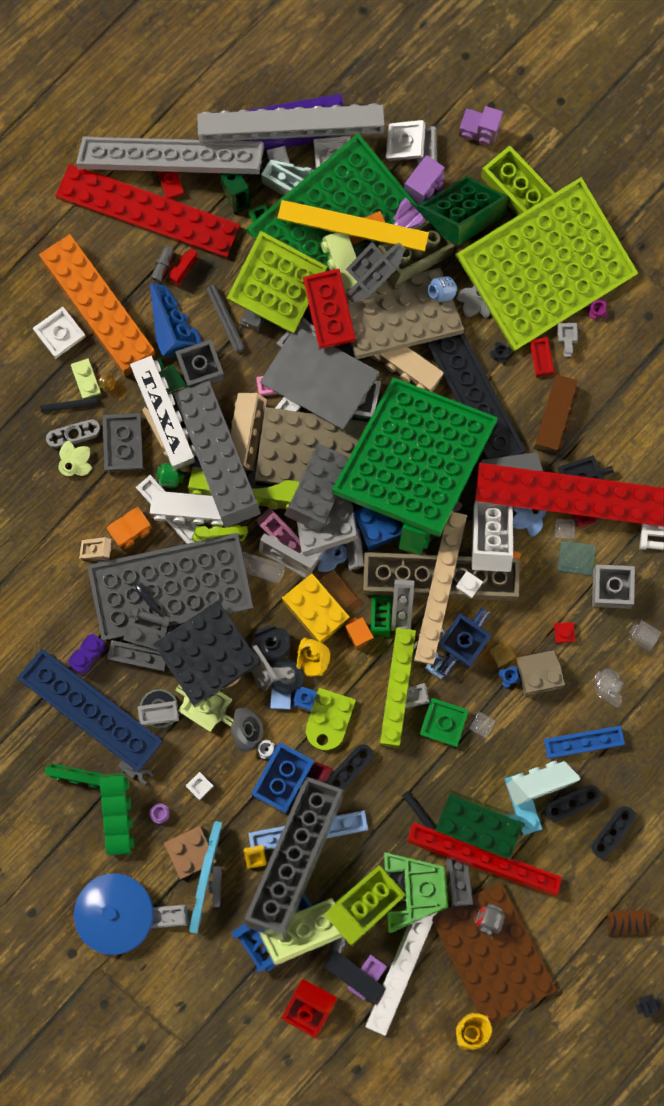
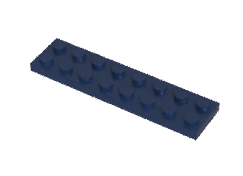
[17,649,163,773]

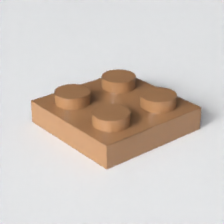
[164,826,217,879]

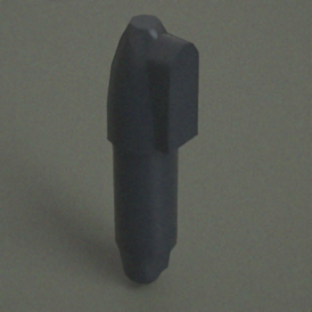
[135,582,160,613]

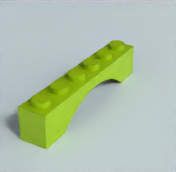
[188,467,299,510]
[380,628,416,748]

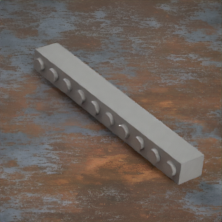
[197,103,384,142]

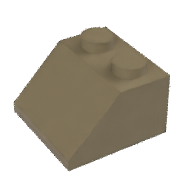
[516,650,565,696]

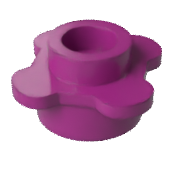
[588,300,607,319]

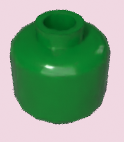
[156,463,184,489]

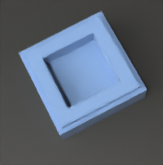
[425,653,446,680]
[271,689,291,710]

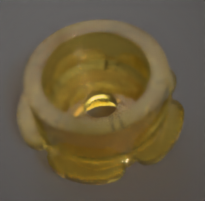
[99,374,115,392]

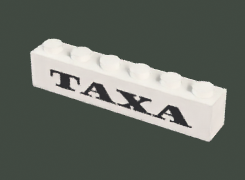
[130,356,197,470]

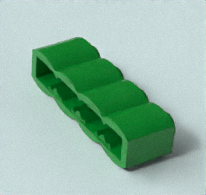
[99,773,134,855]

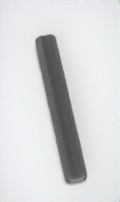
[207,284,244,353]

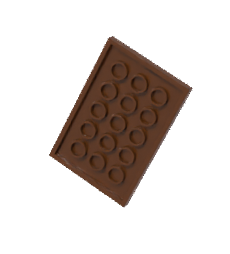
[432,882,557,1025]

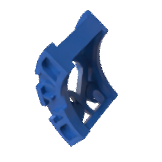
[231,891,312,973]

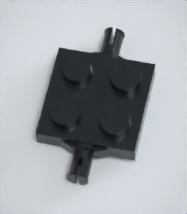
[557,455,614,480]

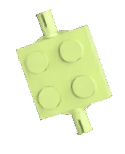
[175,685,234,733]

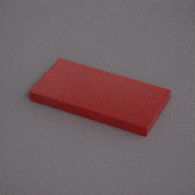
[303,268,356,350]

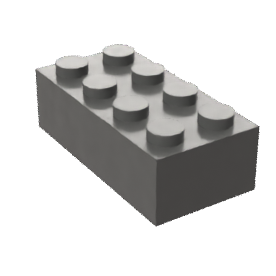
[284,443,349,532]

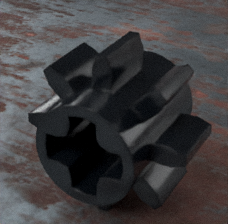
[636,994,662,1018]

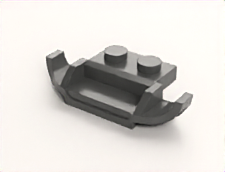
[346,242,406,303]

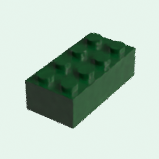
[435,790,524,860]

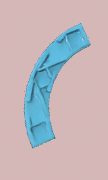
[190,821,222,934]

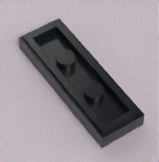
[324,951,385,1004]

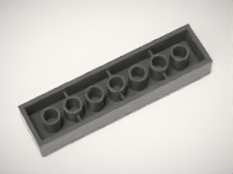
[174,380,261,528]
[244,777,343,941]

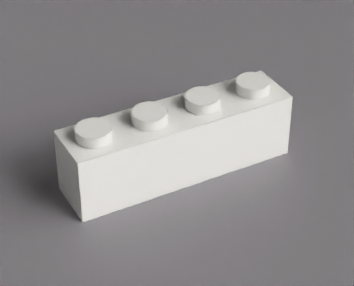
[150,491,223,526]

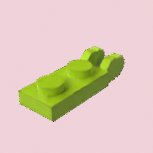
[192,525,248,542]

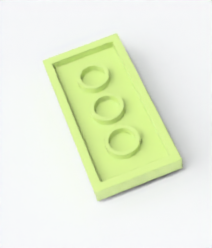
[259,898,343,965]

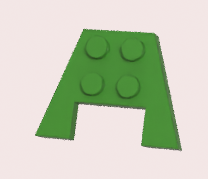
[384,852,448,933]

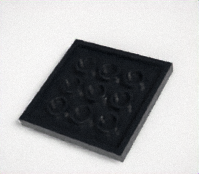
[153,600,260,708]

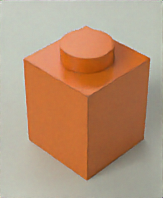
[345,617,373,649]

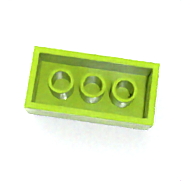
[481,146,555,216]
[324,865,406,945]

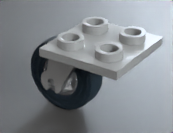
[251,645,303,694]

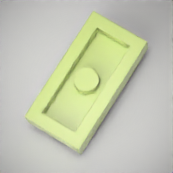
[71,359,101,399]

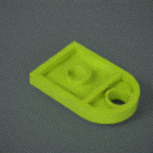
[306,688,356,751]

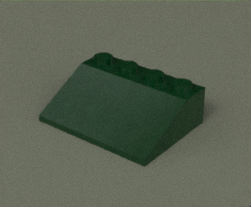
[417,176,508,245]

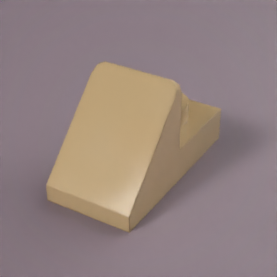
[79,537,111,561]

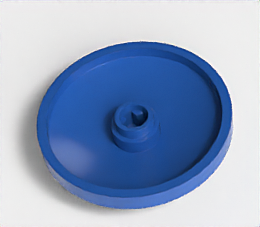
[74,874,154,955]

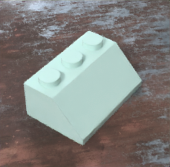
[507,760,580,806]

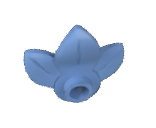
[513,507,546,537]
[318,545,348,572]

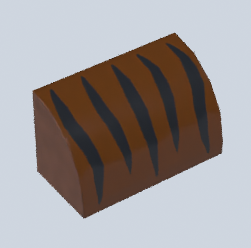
[607,910,650,936]

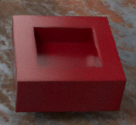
[572,514,597,529]
[307,761,333,783]

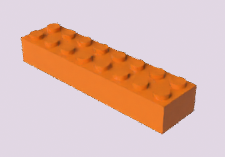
[39,234,156,378]

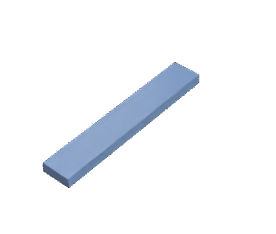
[248,810,368,851]

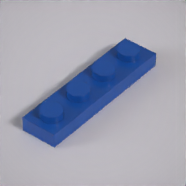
[544,725,625,759]

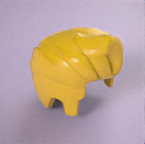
[297,638,330,677]
[456,1013,492,1050]

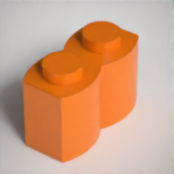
[107,507,152,549]

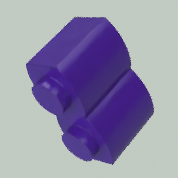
[68,634,106,676]

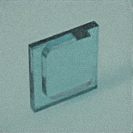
[557,540,595,576]

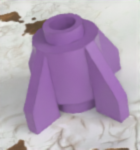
[393,198,426,228]

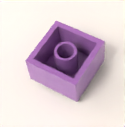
[404,155,445,205]

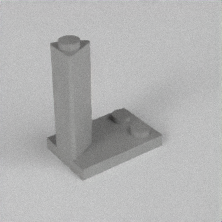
[259,534,325,578]

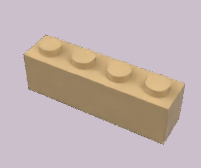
[371,347,444,392]
[230,393,267,471]

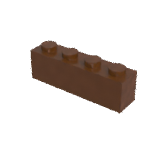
[534,374,579,455]

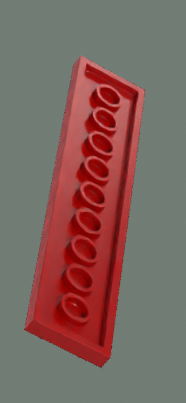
[55,164,241,259]
[474,463,664,527]

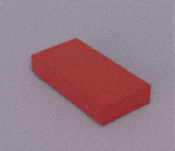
[529,337,554,377]

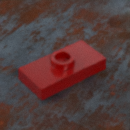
[157,171,184,199]

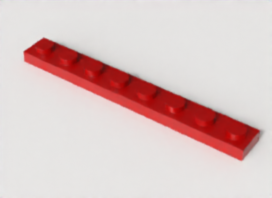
[406,822,562,897]

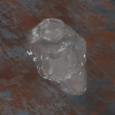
[593,668,624,708]

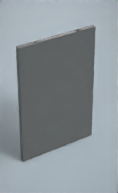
[260,327,380,430]

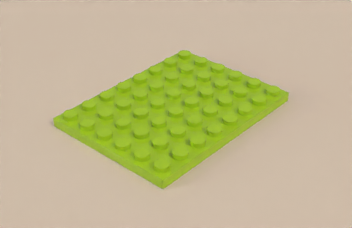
[456,177,638,351]

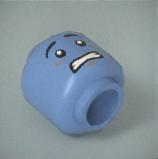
[428,276,457,302]

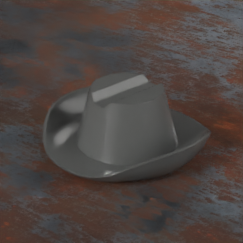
[231,707,264,752]

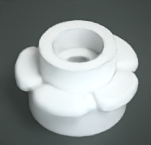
[257,740,276,759]

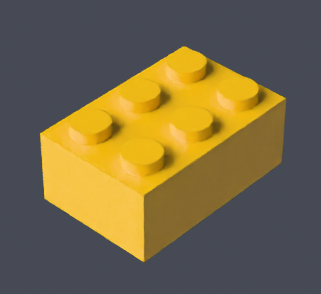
[282,573,349,643]

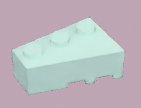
[261,160,314,196]

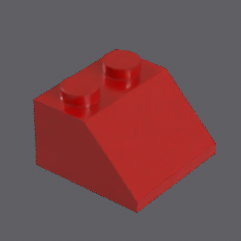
[281,978,337,1039]

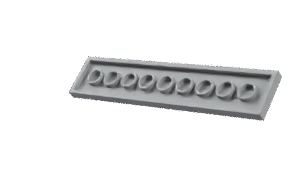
[76,137,264,174]

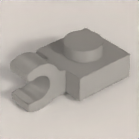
[557,323,578,357]

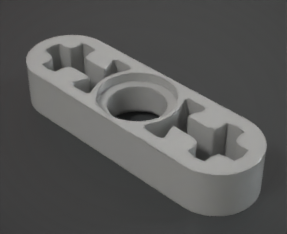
[46,419,101,449]

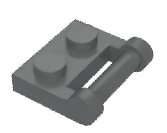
[123,606,171,650]

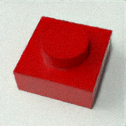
[553,622,575,644]

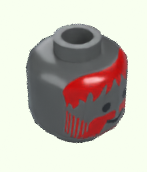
[476,904,505,936]

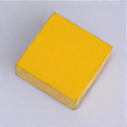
[244,845,267,869]

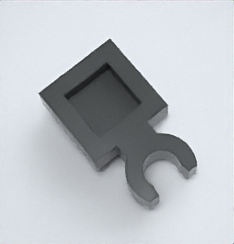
[118,761,154,785]

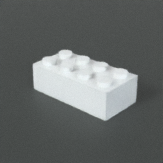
[472,501,513,572]

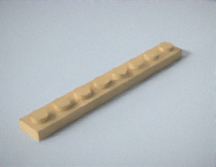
[414,512,467,665]

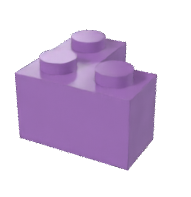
[459,106,503,146]

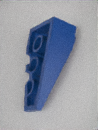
[150,283,202,358]

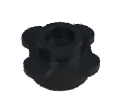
[490,342,512,363]

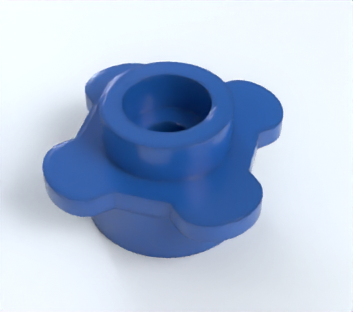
[499,666,521,687]

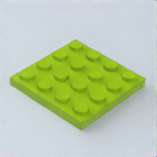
[226,231,327,333]

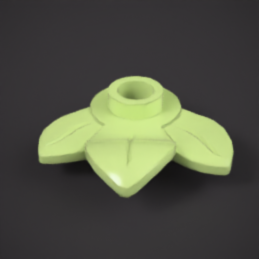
[58,441,92,476]

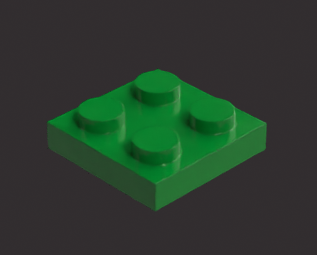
[420,698,469,748]

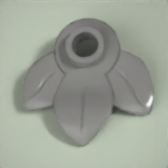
[457,286,490,318]

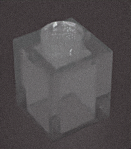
[629,621,662,652]

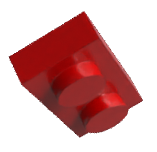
[170,248,198,287]

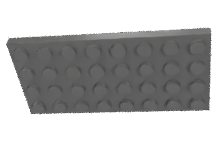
[87,533,254,641]

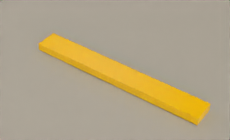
[278,200,429,252]

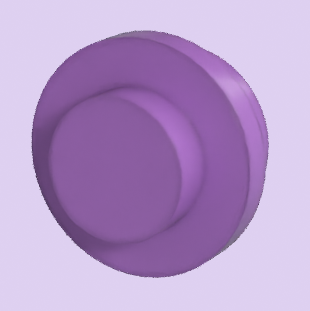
[150,804,170,824]

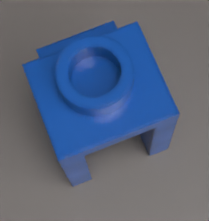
[291,686,317,713]

